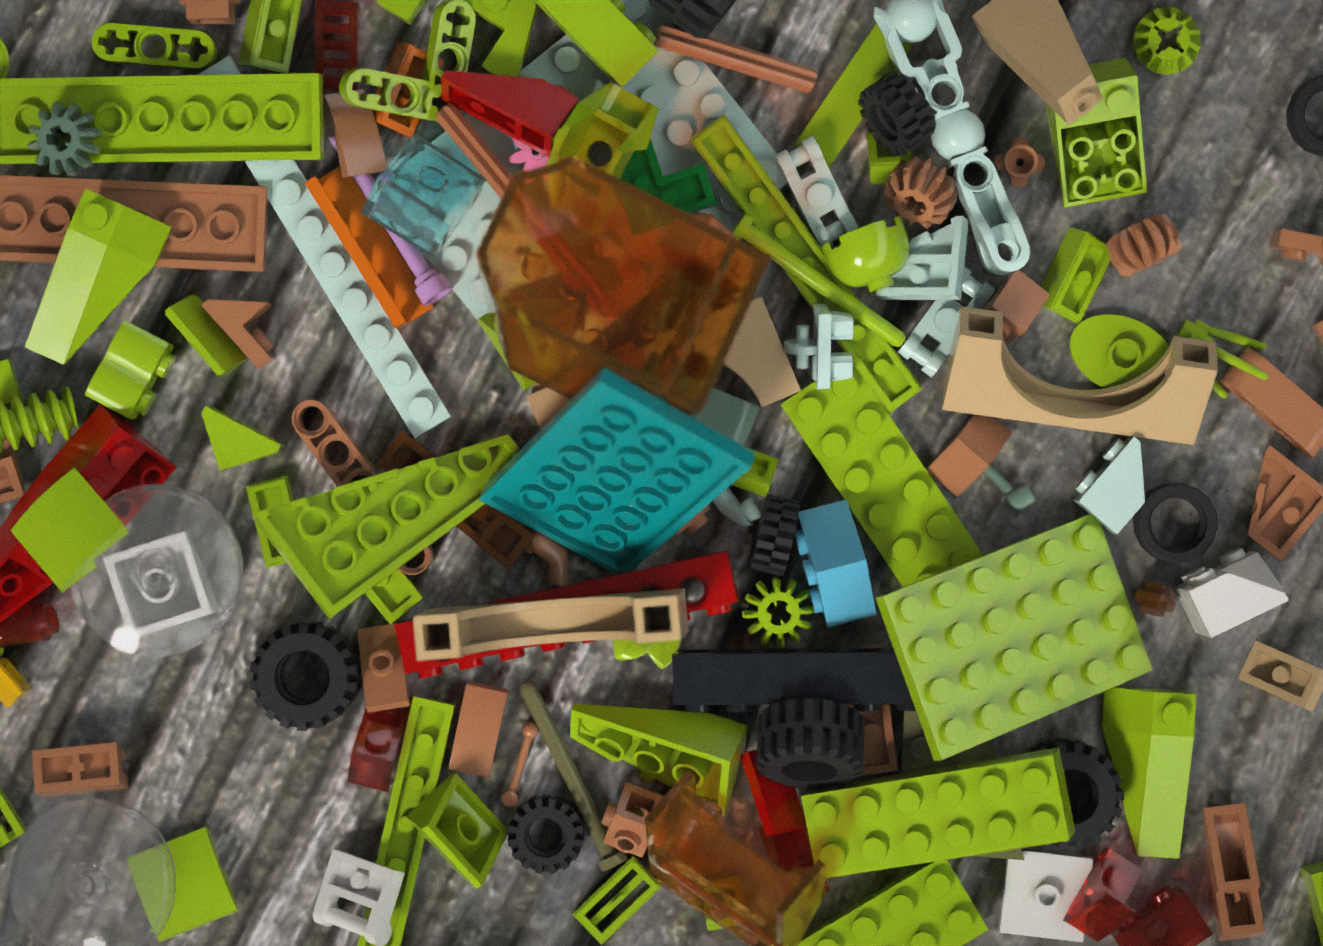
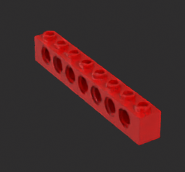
[394,549,740,679]

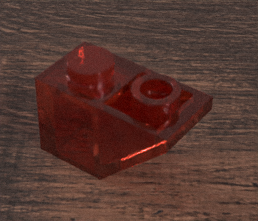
[347,696,413,792]

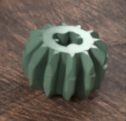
[27,103,103,176]

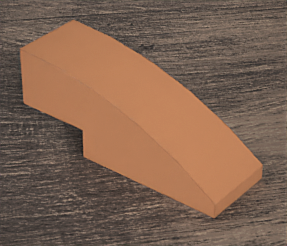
[1202,803,1265,942]

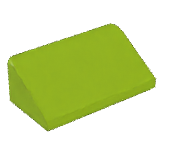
[238,0,302,74]
[1040,227,1111,324]
[165,294,247,377]

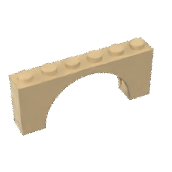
[526,293,801,430]
[942,306,1218,445]
[413,588,688,661]

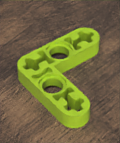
[339,0,476,122]

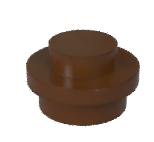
[1133,582,1176,617]

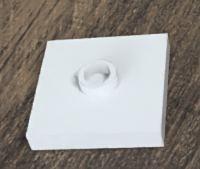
[998,849,1093,942]

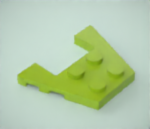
[376,0,539,77]

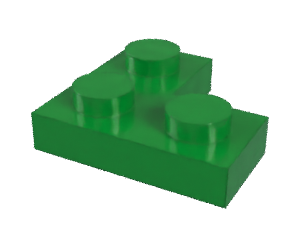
[609,138,717,231]

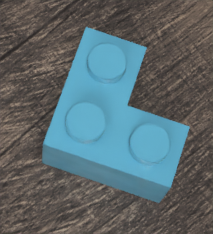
[794,499,877,628]

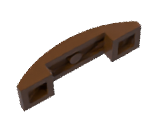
[376,431,535,570]

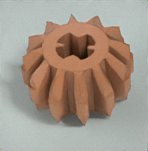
[883,155,958,229]
[1106,214,1182,277]

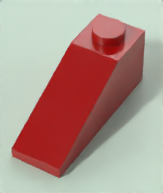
[441,70,579,157]

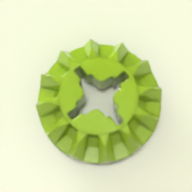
[1133,7,1201,75]

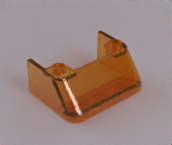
[645,770,826,946]

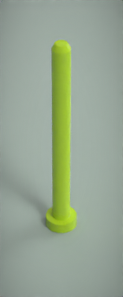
[731,212,906,347]

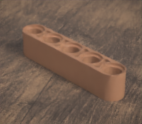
[292,400,434,575]

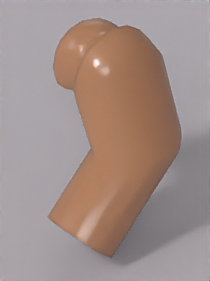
[525,531,569,585]

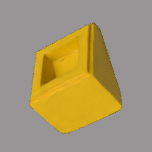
[0,658,31,708]

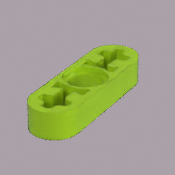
[92,23,217,71]

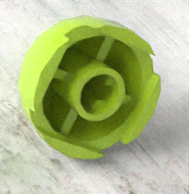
[821,217,910,293]

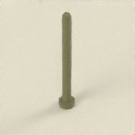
[520,681,628,872]

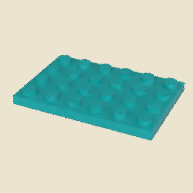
[479,367,755,574]

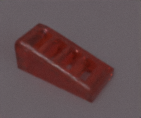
[315,0,361,90]

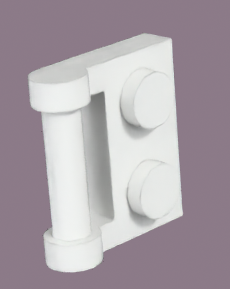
[313,849,405,946]

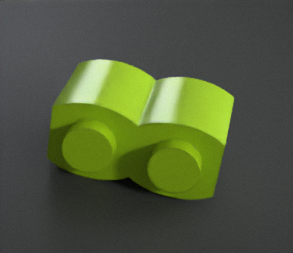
[85,320,176,420]

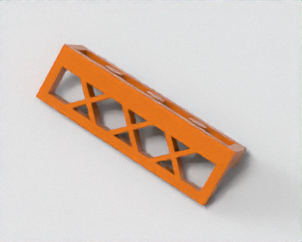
[304,166,435,330]

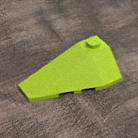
[25,188,173,365]

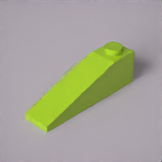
[1101,686,1197,859]
[570,703,748,816]

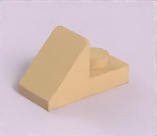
[1238,640,1323,712]

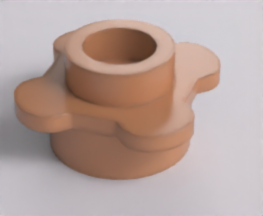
[994,137,1045,188]

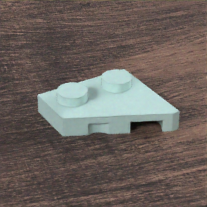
[876,216,969,300]

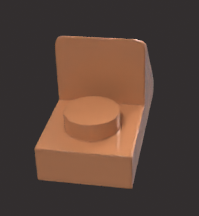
[202,299,276,370]

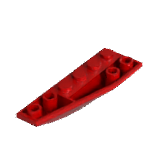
[0,404,177,623]

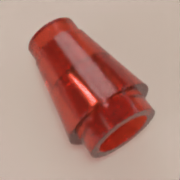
[0,600,60,647]

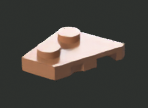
[1247,445,1323,562]

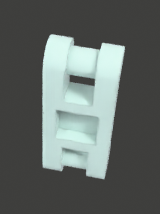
[774,136,858,247]
[897,266,996,377]

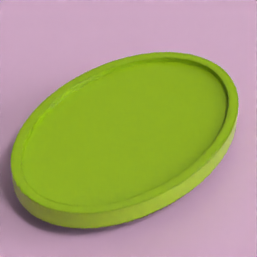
[1069,314,1169,389]

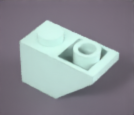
[1073,437,1145,534]

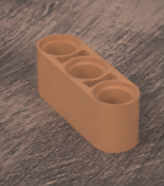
[1220,347,1323,459]

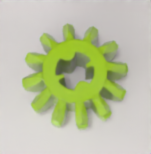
[742,576,814,648]

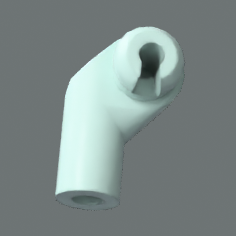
[713,487,762,527]

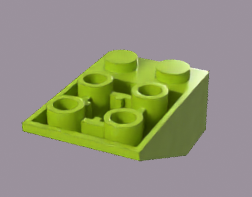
[1045,58,1147,208]

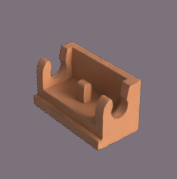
[32,742,129,798]

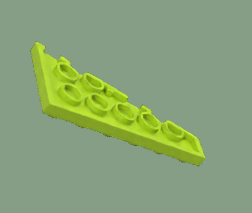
[252,434,520,620]

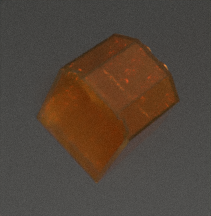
[476,155,771,415]

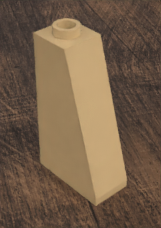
[971,0,1103,125]

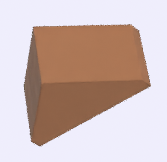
[926,414,1012,497]

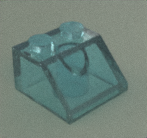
[361,134,486,258]

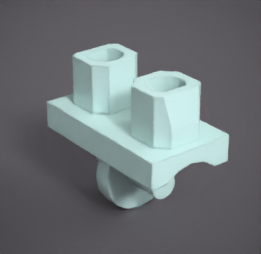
[784,304,853,389]

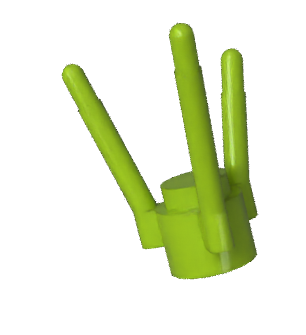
[1175,319,1268,398]

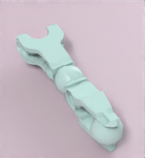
[873,0,1030,276]

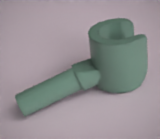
[984,464,1035,511]

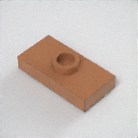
[357,623,410,713]

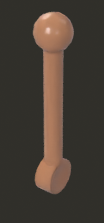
[502,722,539,807]

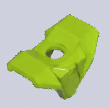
[546,82,659,227]

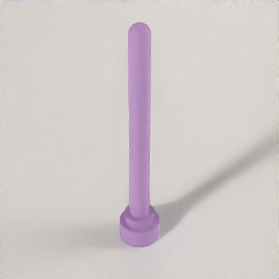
[328,136,453,306]

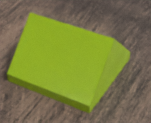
[406,772,508,889]

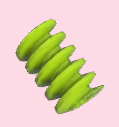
[0,386,78,453]

